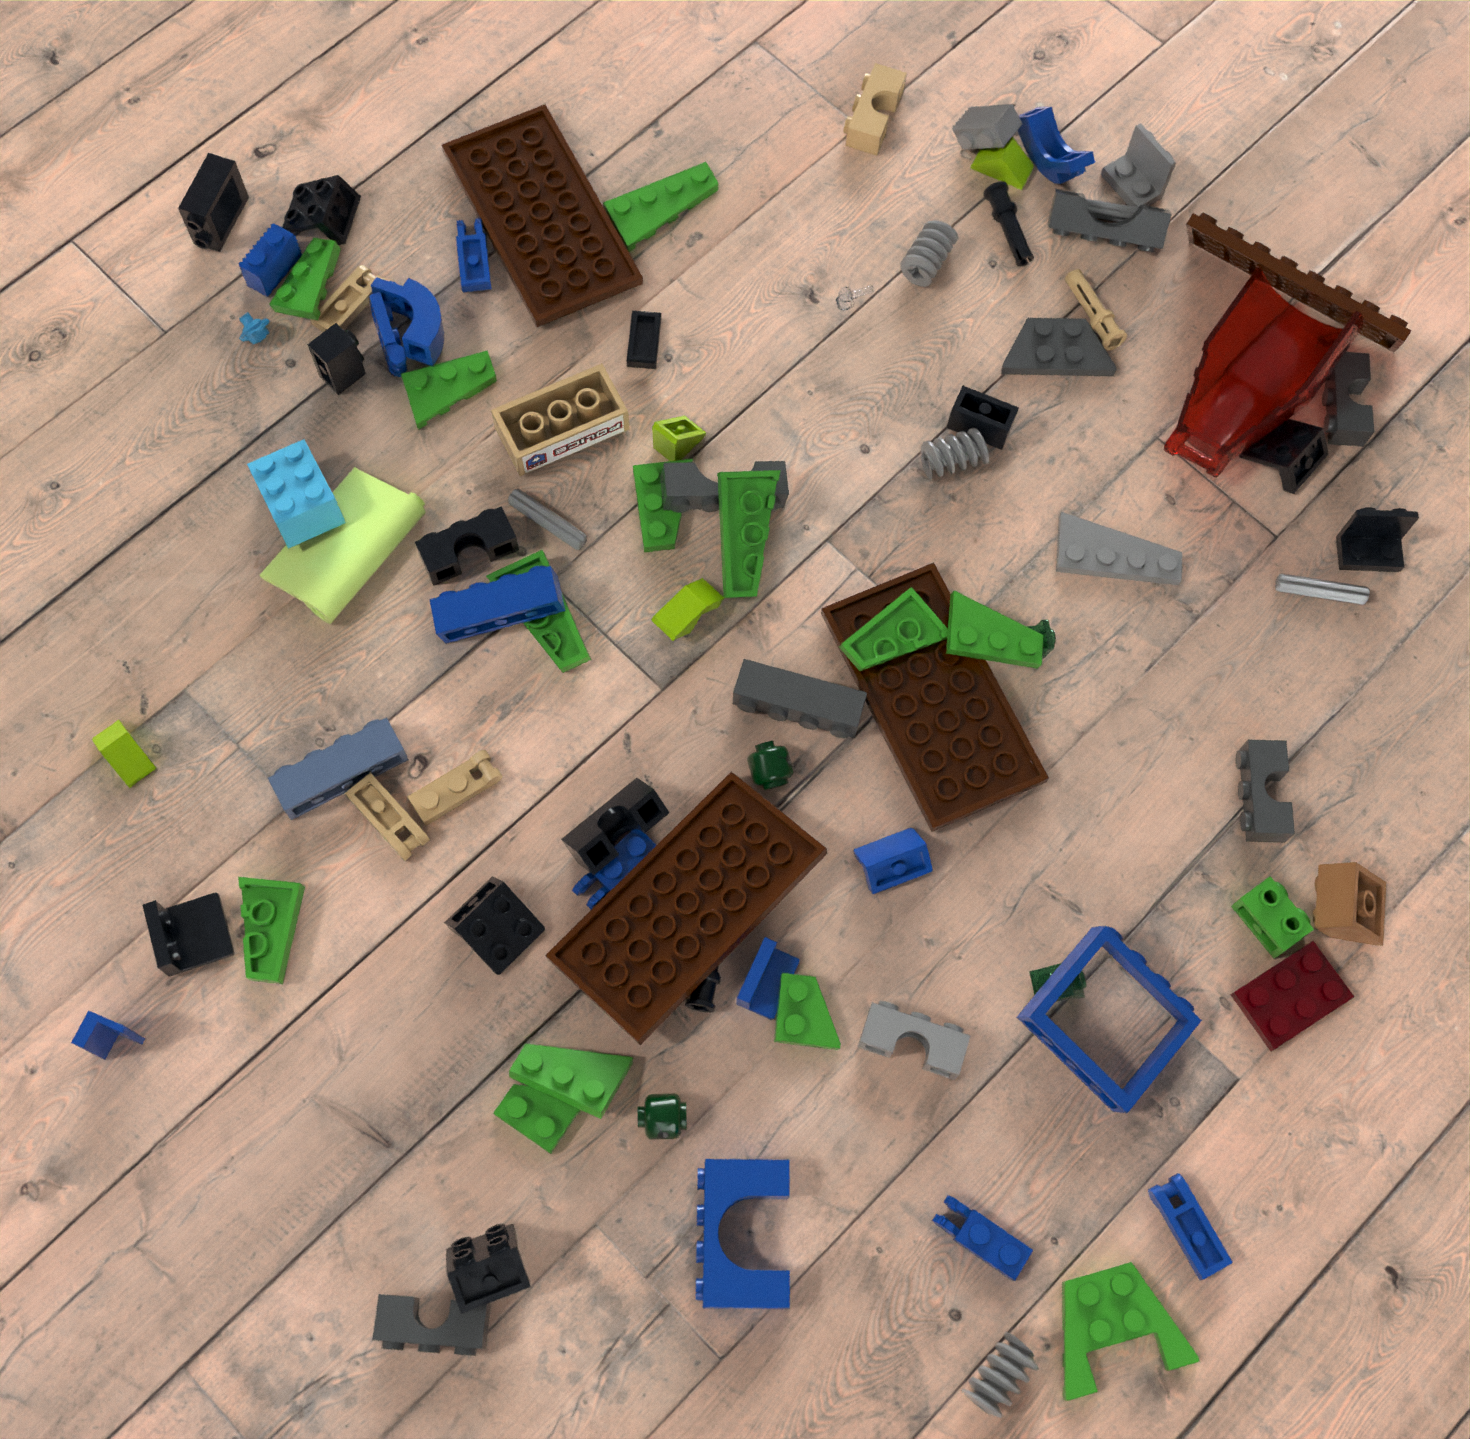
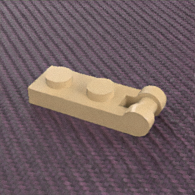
[310,265,387,332]
[407,750,503,827]
[345,772,430,861]

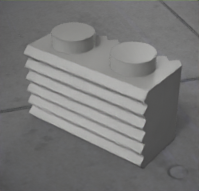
[952,104,1022,150]

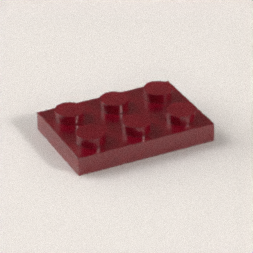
[1230,941,1354,1051]

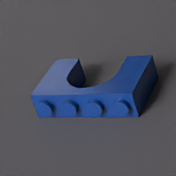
[696,1159,790,1310]

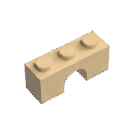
[843,63,907,156]

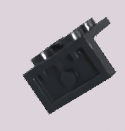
[282,175,361,245]
[1238,414,1329,494]
[1336,507,1419,572]
[444,876,545,975]
[142,892,235,977]
[446,1224,531,1314]

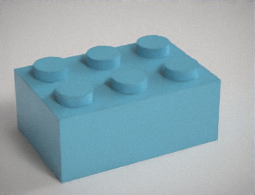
[247,439,346,549]

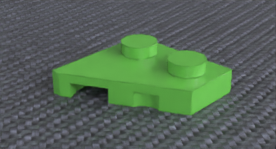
[774,973,841,1050]
[493,1084,581,1154]

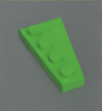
[486,550,591,673]

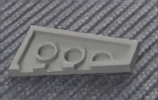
[1056,512,1182,585]

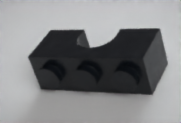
[415,506,519,586]
[561,778,670,875]

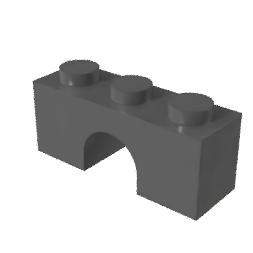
[1321,351,1374,447]
[1235,739,1295,843]
[372,1294,491,1356]

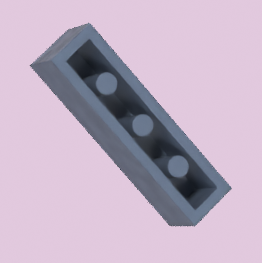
[268,717,409,820]

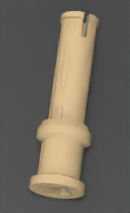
[1064,269,1127,351]

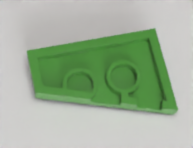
[269,237,341,321]
[401,350,497,430]
[839,587,948,671]
[509,1044,633,1119]

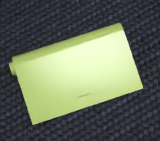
[260,467,426,624]

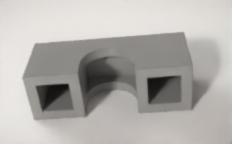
[857,1001,971,1080]

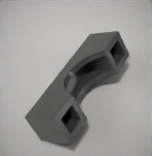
[1048,189,1172,252]
[660,461,789,513]

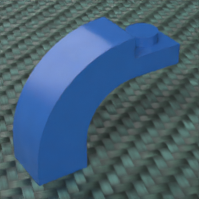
[1018,106,1095,184]
[371,277,444,366]

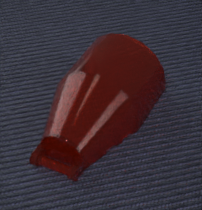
[1164,267,1363,478]

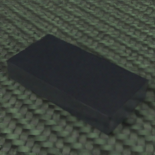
[626,311,662,369]

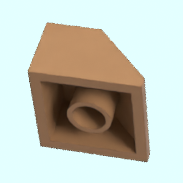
[1313,862,1386,946]

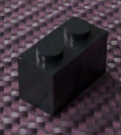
[307,323,366,395]
[946,385,1019,450]

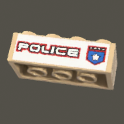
[491,364,629,476]

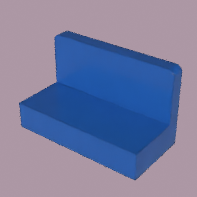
[853,828,933,894]
[736,937,799,1020]
[71,1010,145,1060]

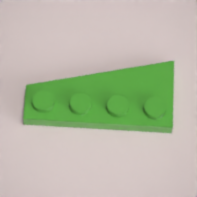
[603,162,719,252]
[717,470,781,598]

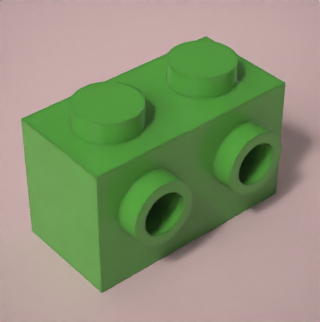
[1231,876,1314,959]

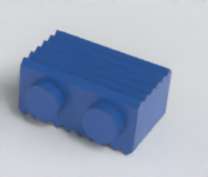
[238,223,302,297]

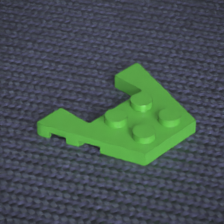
[1062,1262,1200,1401]

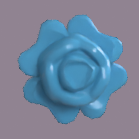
[239,312,270,345]

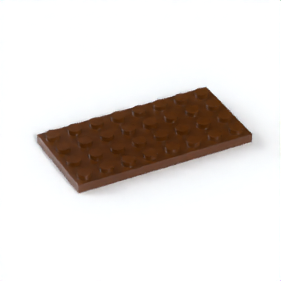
[441,104,643,327]
[1186,212,1412,353]
[821,562,1049,832]
[545,771,828,1045]

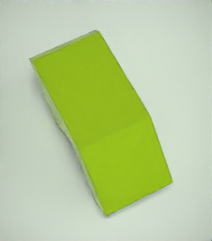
[651,578,724,641]

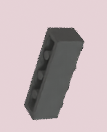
[733,659,867,738]

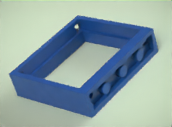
[1017,926,1202,1113]

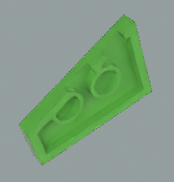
[633,459,693,553]
[946,591,1043,669]
[238,877,305,984]

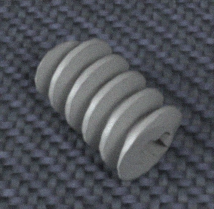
[900,220,958,287]
[921,428,989,480]
[961,1332,1039,1418]

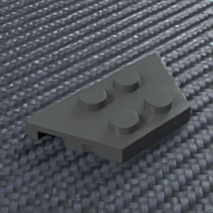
[1001,318,1116,376]

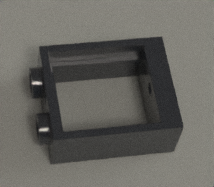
[178,153,249,252]

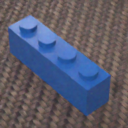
[429,566,566,644]

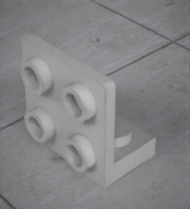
[1101,124,1176,207]

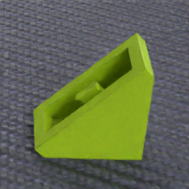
[971,137,1034,190]
[652,415,706,461]
[92,720,157,788]

